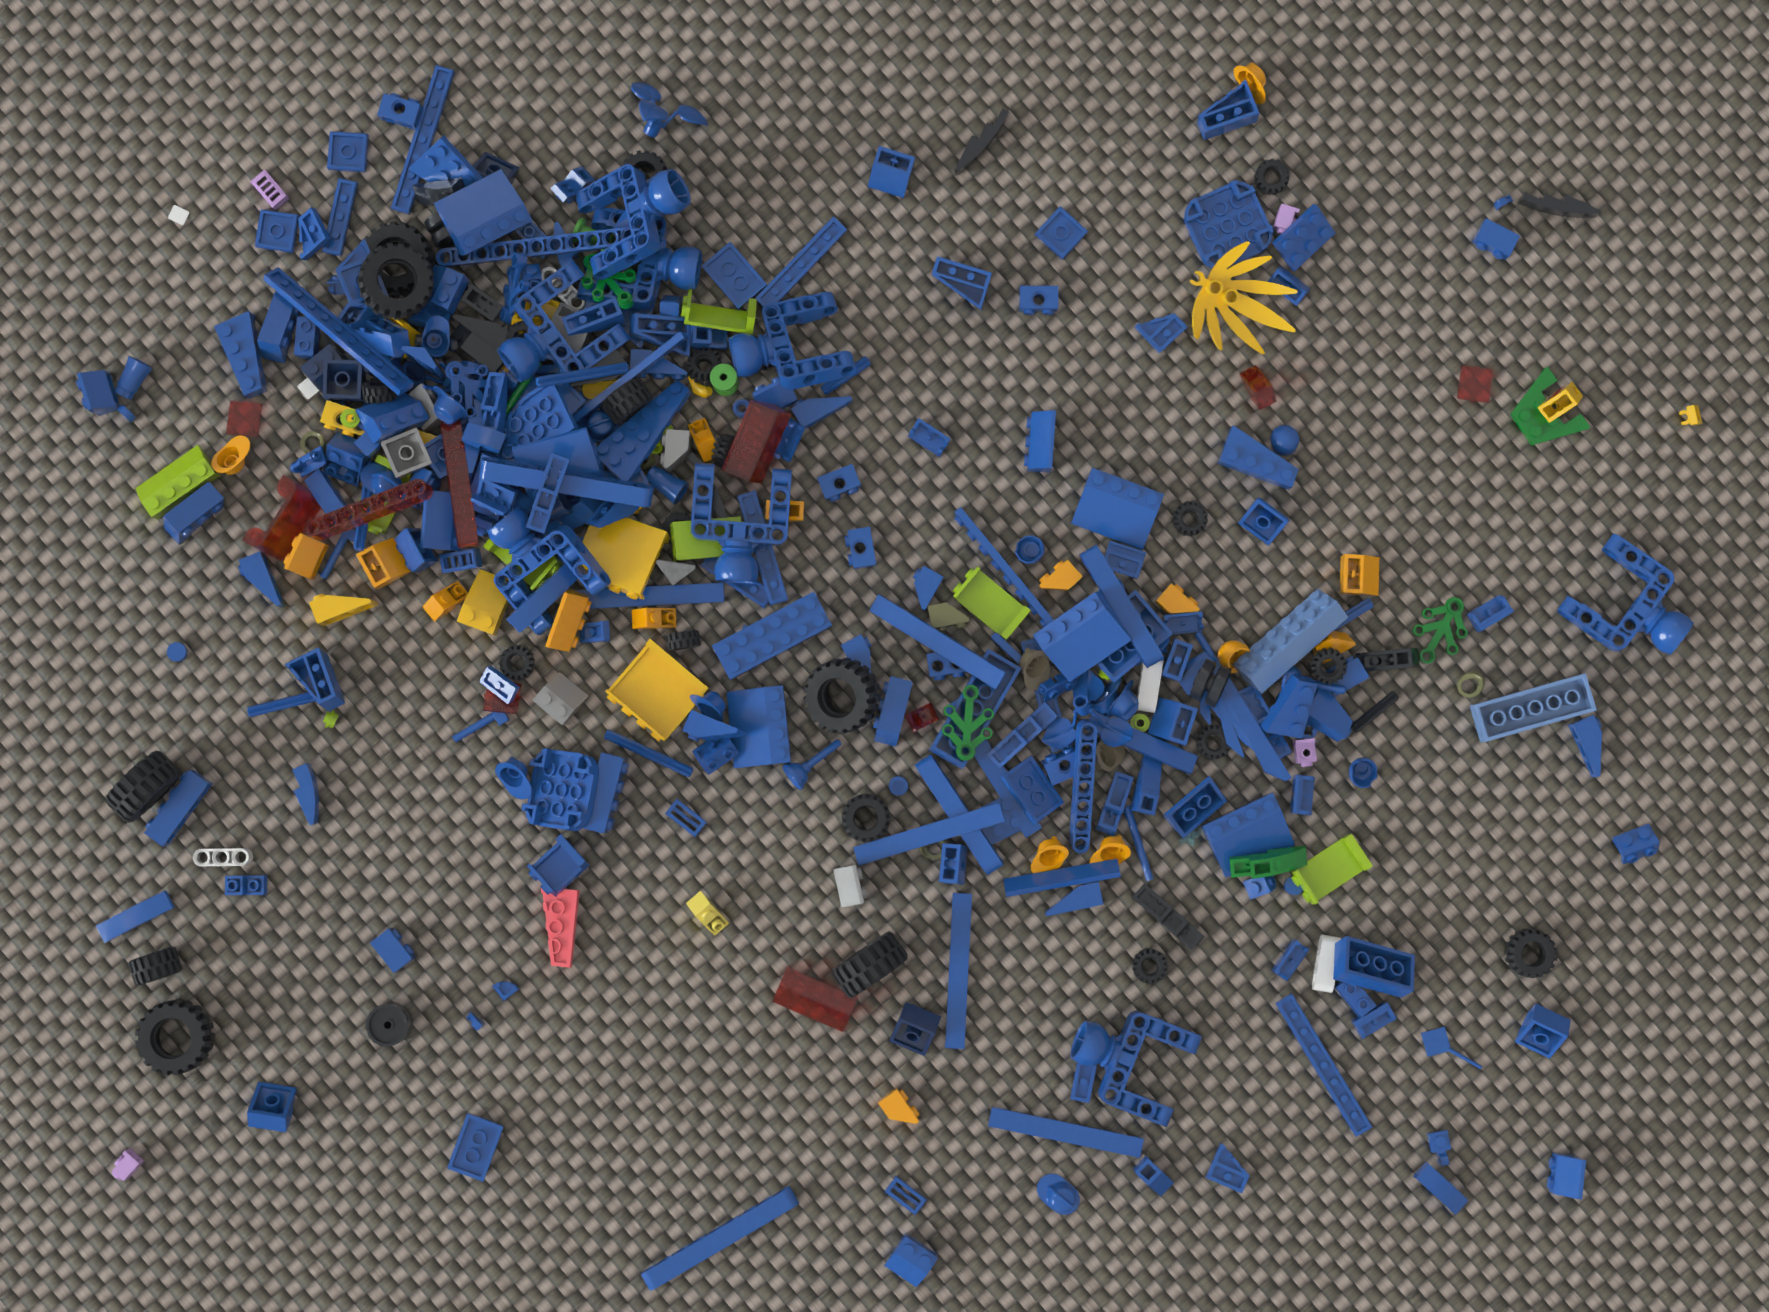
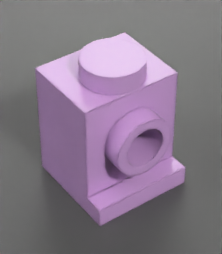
[1273,204,1300,235]
[1293,738,1317,767]
[112,1148,144,1181]

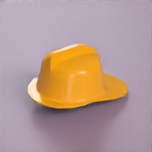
[1233,62,1266,105]
[211,435,250,475]
[1089,834,1131,865]
[1031,836,1069,873]

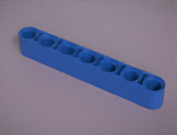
[1079,545,1164,668]
[1069,719,1097,853]
[915,754,1004,875]

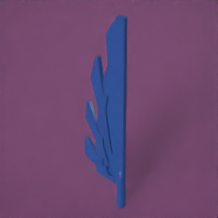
[1179,631,1291,782]

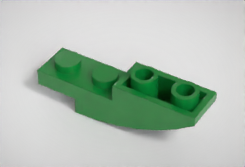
[1229,846,1307,879]

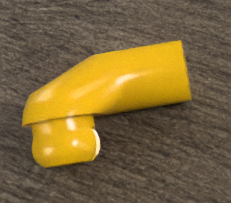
[688,376,713,398]

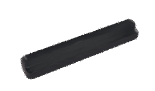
[1351,691,1399,733]

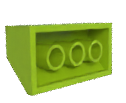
[135,445,220,520]

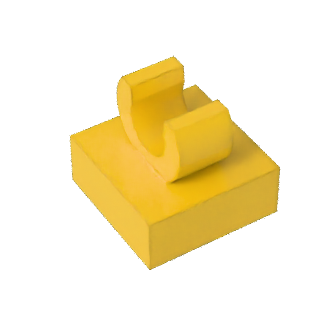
[1679,405,1702,426]

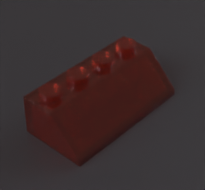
[722,400,791,484]
[772,966,858,1032]

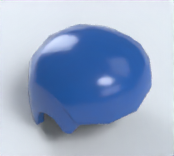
[1270,425,1299,456]
[1015,535,1045,564]
[1348,757,1377,788]

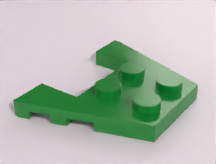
[1510,367,1590,446]

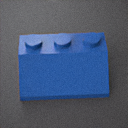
[355,392,430,445]
[1024,410,1056,473]
[420,490,466,551]
[1164,776,1227,838]

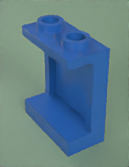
[527,834,590,897]

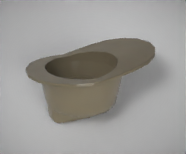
[1019,648,1050,691]
[1095,740,1125,772]

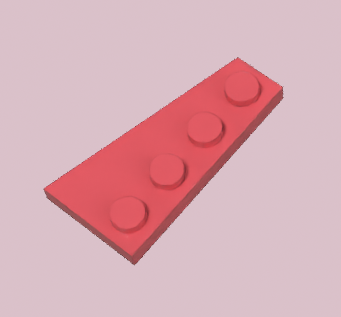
[541,888,580,968]

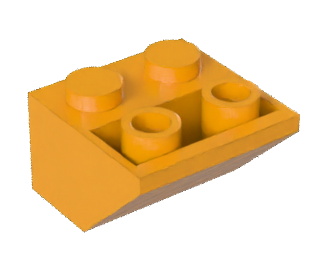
[284,533,329,581]
[356,538,412,590]
[1339,554,1380,596]

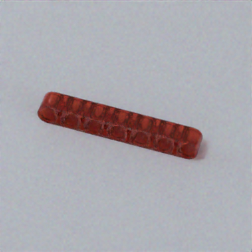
[440,419,478,548]
[304,479,433,541]

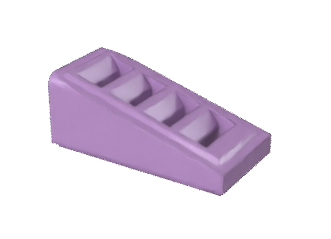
[250,169,290,211]

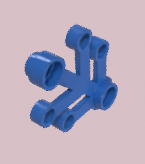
[500,252,529,324]
[445,361,488,418]

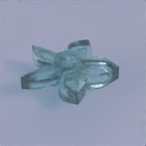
[1179,831,1200,847]

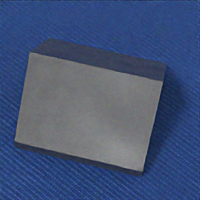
[656,560,696,585]

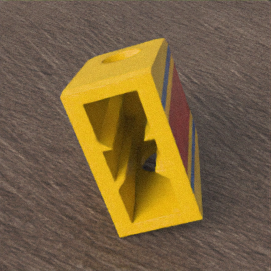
[1538,381,1583,423]

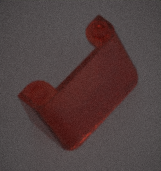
[242,474,321,561]

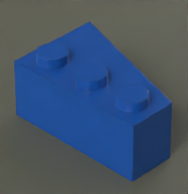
[1197,79,1259,140]
[346,315,410,358]
[285,647,345,712]
[1260,674,1318,739]
[873,676,913,747]

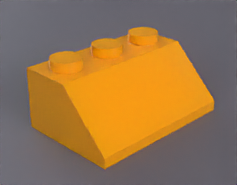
[545,588,592,652]

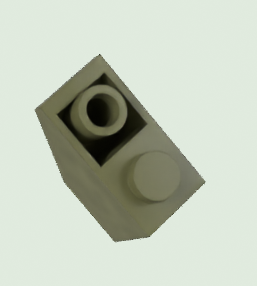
[927,602,970,632]

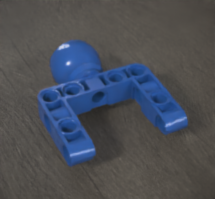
[576,164,691,280]
[577,207,702,310]
[497,260,631,382]
[728,292,857,390]
[691,463,792,584]
[486,506,611,635]
[1557,534,1694,655]
[1070,1010,1202,1127]

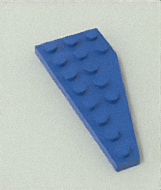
[451,385,578,500]

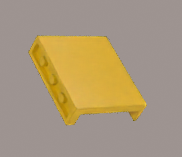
[578,517,670,600]
[605,639,709,742]

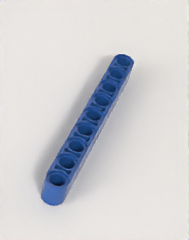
[479,457,654,507]
[641,1186,799,1291]

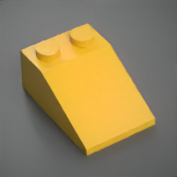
[457,569,509,636]
[309,594,378,626]

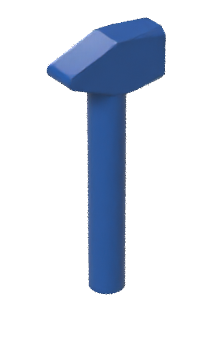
[320,526,356,580]
[452,703,510,743]

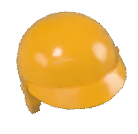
[1217,640,1250,673]

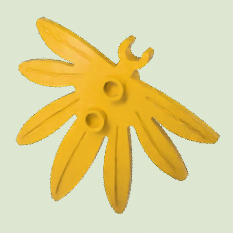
[1189,241,1298,354]

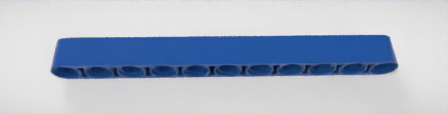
[436,227,631,267]

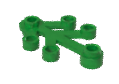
[581,254,636,309]
[1412,597,1468,664]
[942,685,994,761]

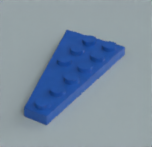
[408,135,514,235]
[595,379,691,481]

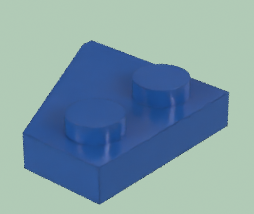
[298,207,331,261]
[1134,313,1187,354]
[1206,1143,1250,1193]

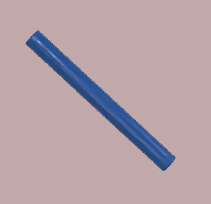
[1124,806,1154,881]

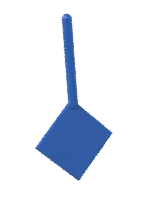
[1421,1027,1482,1069]

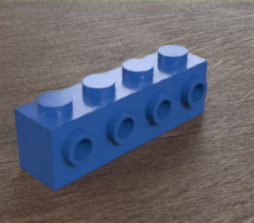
[144,770,213,847]

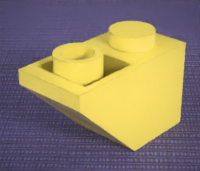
[686,891,729,936]

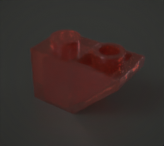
[1239,365,1277,410]

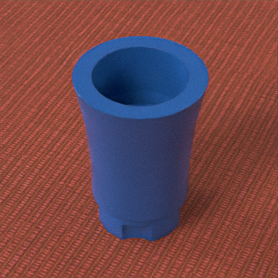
[115,356,153,400]
[646,466,689,505]

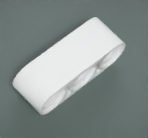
[541,267,586,310]
[1137,660,1163,713]
[193,848,253,866]
[1312,934,1341,993]

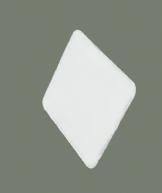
[168,205,189,225]
[297,378,319,399]

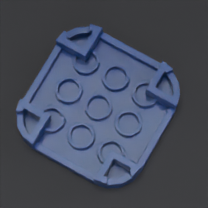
[1183,180,1274,269]
[522,748,599,831]

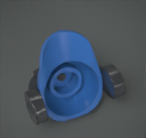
[414,315,457,357]

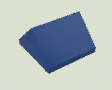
[1238,497,1290,546]

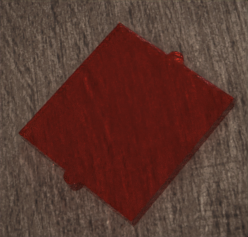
[1457,366,1493,403]
[226,400,262,437]
[483,683,522,714]

